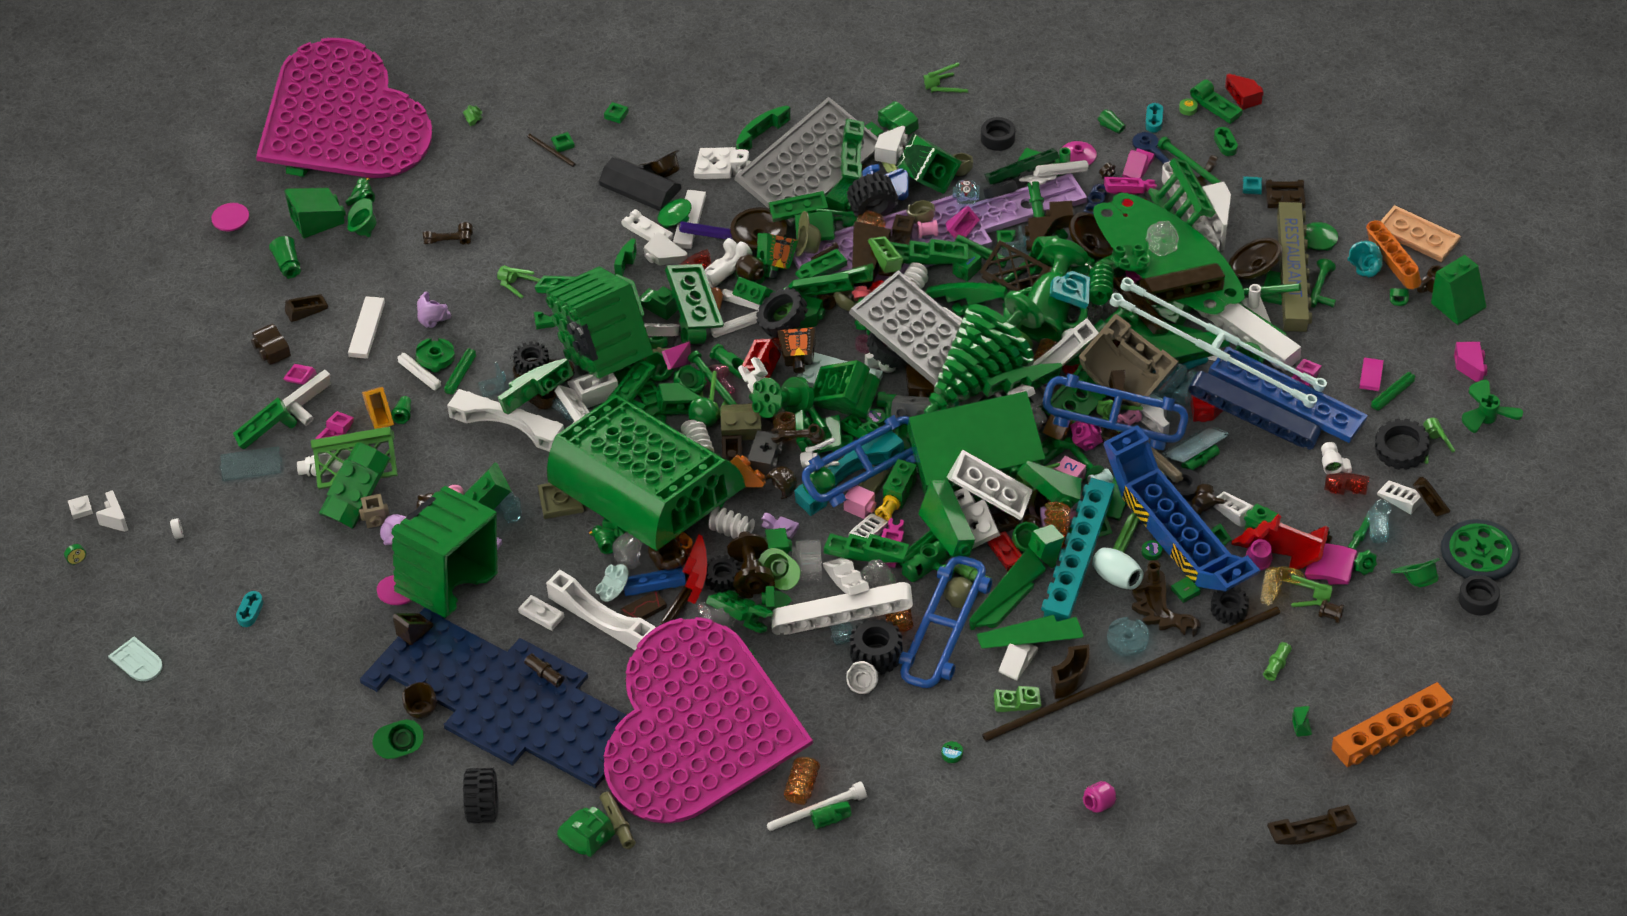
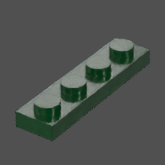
[984,148,1059,185]

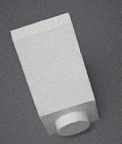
[644,231,688,265]

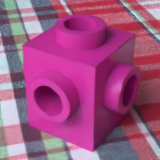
[1070,421,1103,451]

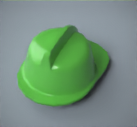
[758,548,801,591]

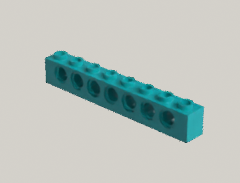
[1041,477,1115,622]

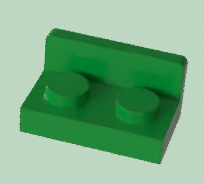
[732,277,775,305]

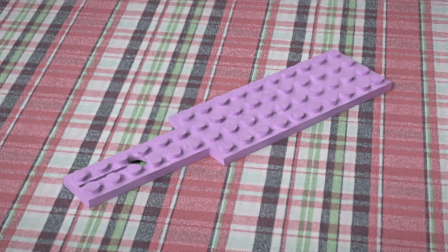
[793,173,1087,298]

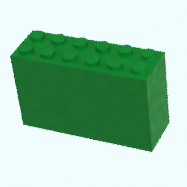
[907,391,1045,496]

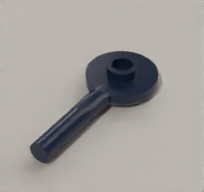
[1132,132,1170,164]

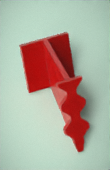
[1231,514,1329,572]

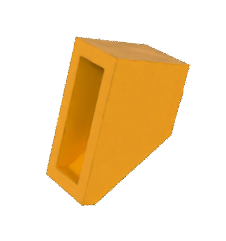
[362,387,394,429]

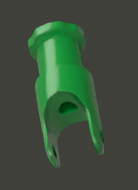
[709,344,744,379]

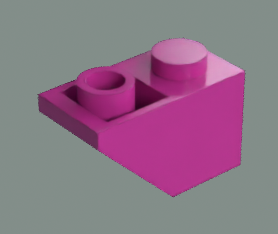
[1454,342,1487,382]

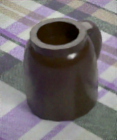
[1416,265,1443,293]

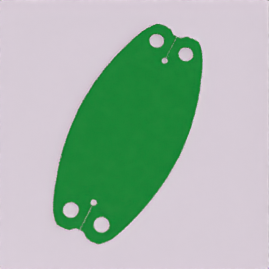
[1093,193,1244,315]

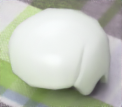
[846,661,878,694]

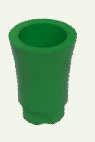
[269,236,301,279]

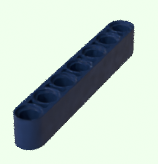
[1188,371,1321,450]

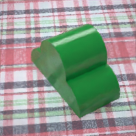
[813,360,880,419]

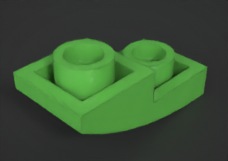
[994,686,1041,712]

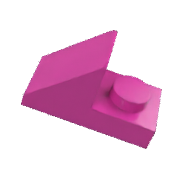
[1122,148,1154,178]

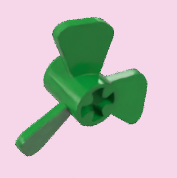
[1461,380,1523,433]

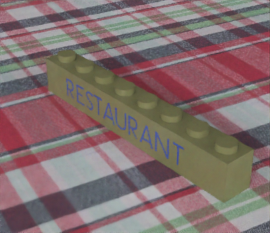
[1277,202,1312,332]

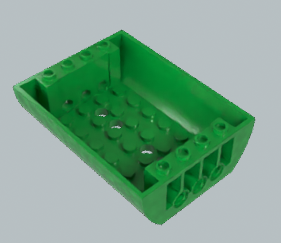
[547,394,746,551]

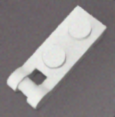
[621,209,673,241]

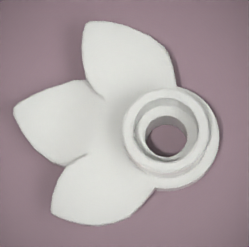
[1019,171,1057,186]

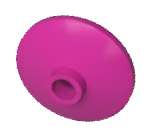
[1062,141,1097,165]

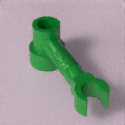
[876,391,897,431]

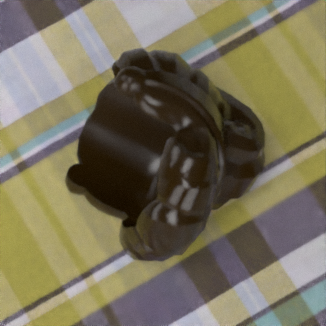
[648,538,688,571]

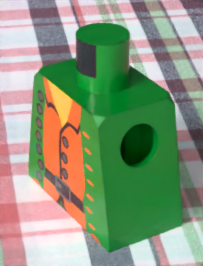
[757,233,798,279]

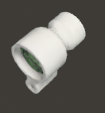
[1321,442,1352,474]

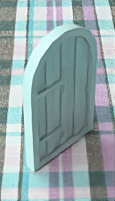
[108,637,162,681]

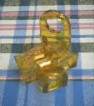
[1260,566,1304,606]

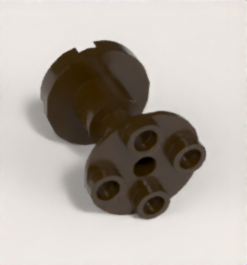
[727,531,775,598]

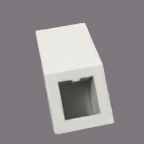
[875,126,908,165]

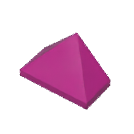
[945,206,980,240]
[661,341,691,370]
[283,364,317,385]

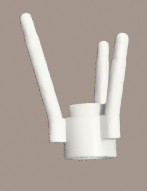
[800,438,840,468]

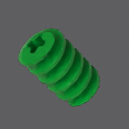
[1089,264,1114,305]

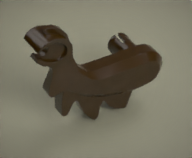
[1132,560,1201,638]

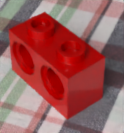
[742,339,781,378]

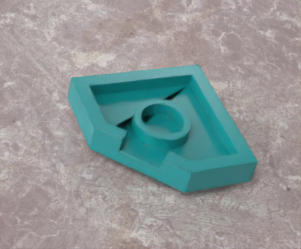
[1050,271,1090,309]

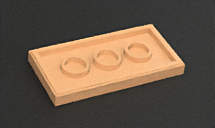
[1381,205,1461,262]

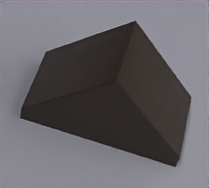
[393,613,434,645]

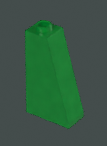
[918,480,976,557]

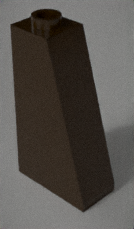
[852,221,891,289]

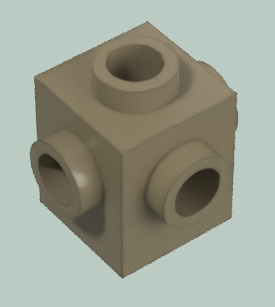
[359,494,389,528]

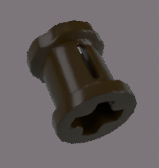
[1318,599,1344,623]

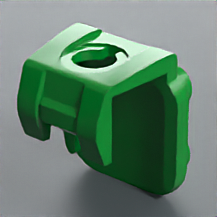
[557,806,615,857]

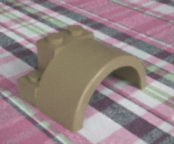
[1079,314,1178,407]

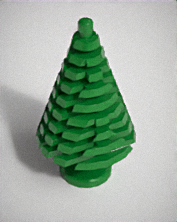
[924,290,1044,414]

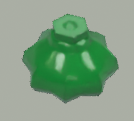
[1354,550,1377,575]

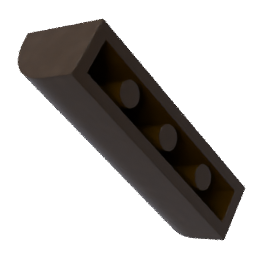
[1139,263,1225,305]

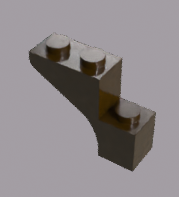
[1024,201,1074,252]

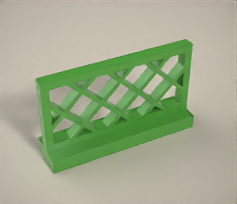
[311,427,398,489]

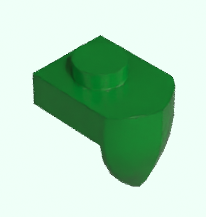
[762,586,791,611]

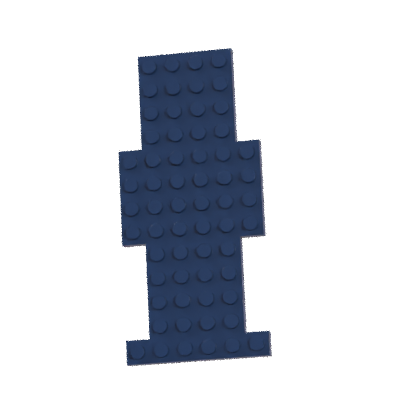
[360,607,626,789]

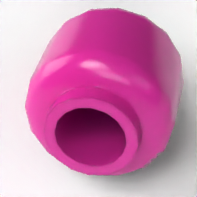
[1083,781,1116,813]

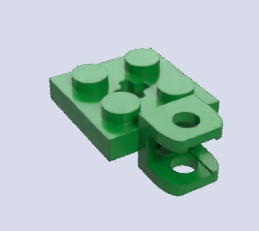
[706,590,773,633]

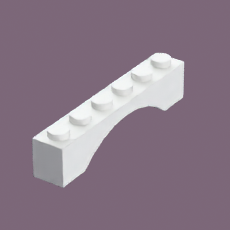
[994,319,1099,398]
[447,389,564,452]
[546,570,656,650]

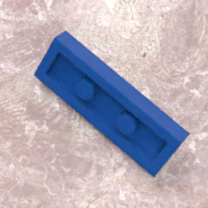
[623,567,686,596]

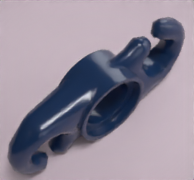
[1083,184,1107,214]

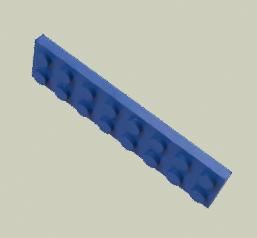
[1208,347,1368,443]

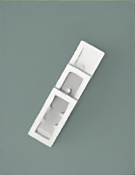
[823,558,870,596]

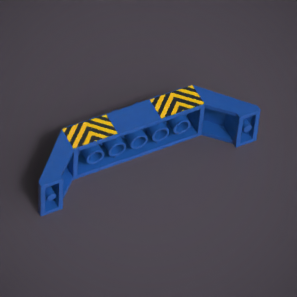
[1104,425,1260,591]

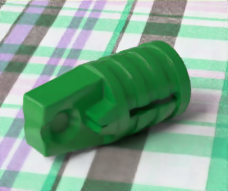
[810,801,851,830]

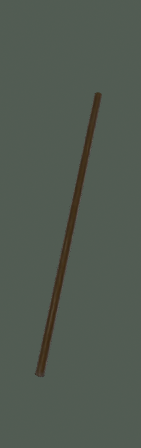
[982,606,1280,742]

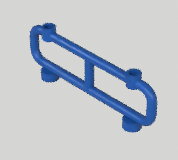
[1043,373,1188,450]
[802,415,916,508]
[899,556,992,688]

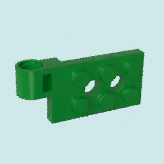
[1042,363,1108,432]

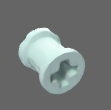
[1087,468,1114,484]

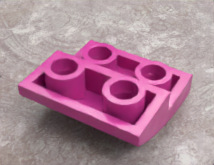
[1305,543,1358,585]

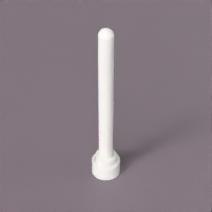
[767,781,867,831]

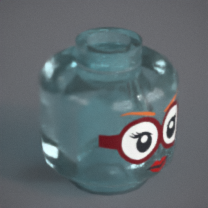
[953,180,979,204]

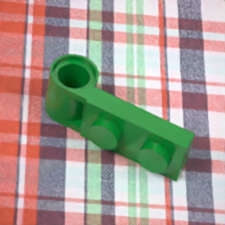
[1190,79,1243,124]

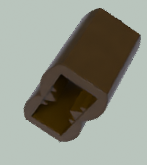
[251,323,291,365]

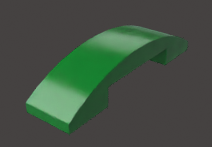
[736,105,791,157]
[841,118,864,180]

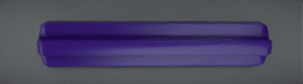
[679,221,733,240]

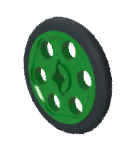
[1441,519,1520,581]

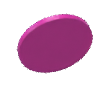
[212,203,249,231]
[377,575,412,605]

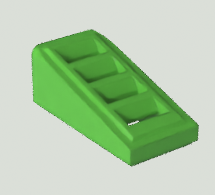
[868,236,903,273]

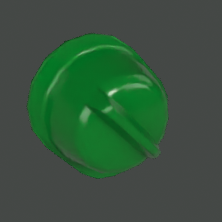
[347,198,377,237]
[1391,558,1439,587]
[372,719,424,759]

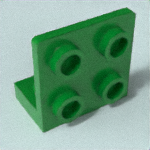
[795,410,842,453]

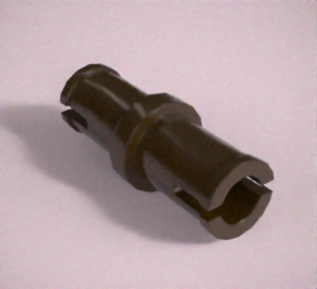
[524,653,565,688]

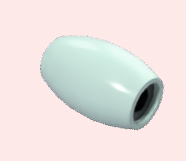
[1092,548,1144,590]

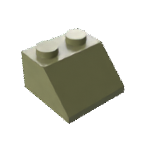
[721,404,762,440]

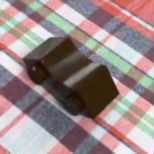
[1051,644,1090,699]

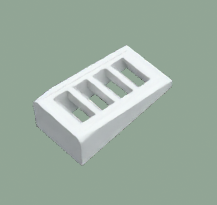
[1377,481,1423,515]
[1213,492,1254,527]
[849,513,888,538]

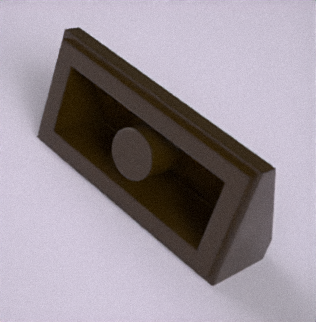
[1413,477,1451,516]

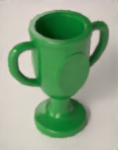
[1003,238,1088,344]

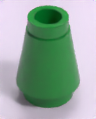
[1098,109,1126,134]
[391,396,411,424]

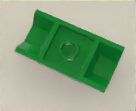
[319,442,391,529]

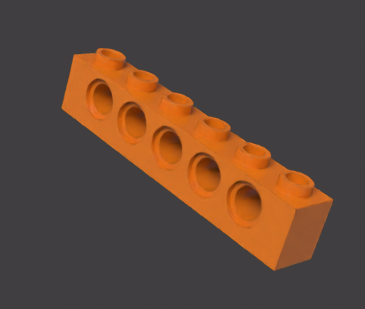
[1331,682,1453,767]

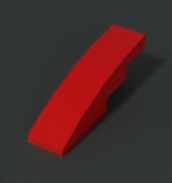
[682,535,707,604]

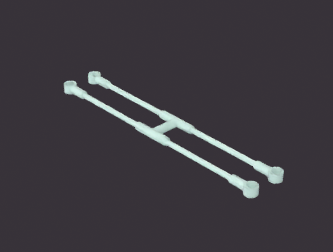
[1110,278,1327,408]

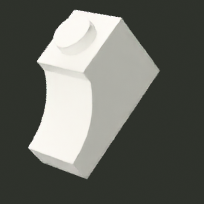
[1139,393,1170,435]

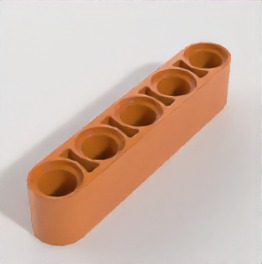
[1366,220,1421,289]

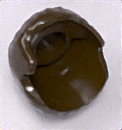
[765,466,797,499]
[402,682,437,719]

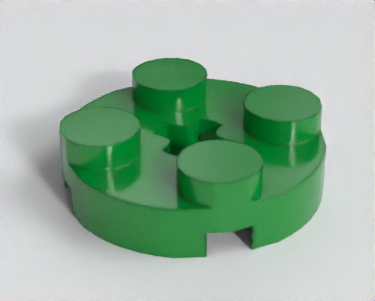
[416,338,455,372]

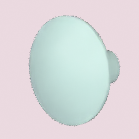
[595,564,628,602]

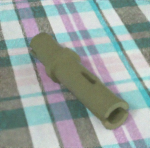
[599,791,636,849]

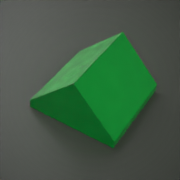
[795,211,836,241]

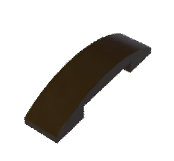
[879,214,915,277]
[1267,805,1357,845]

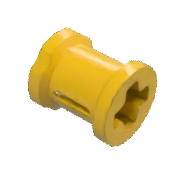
[875,495,900,521]

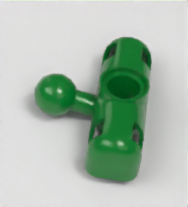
[902,540,954,582]

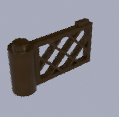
[980,240,1052,296]

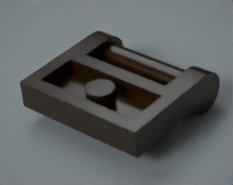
[1265,180,1306,208]

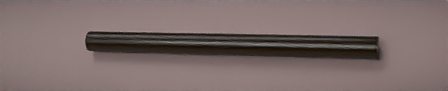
[528,134,576,167]

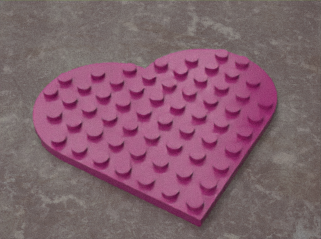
[256,38,432,178]
[604,617,813,823]

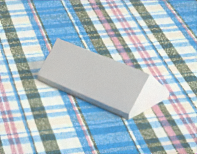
[947,450,1033,520]

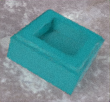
[1242,176,1262,195]

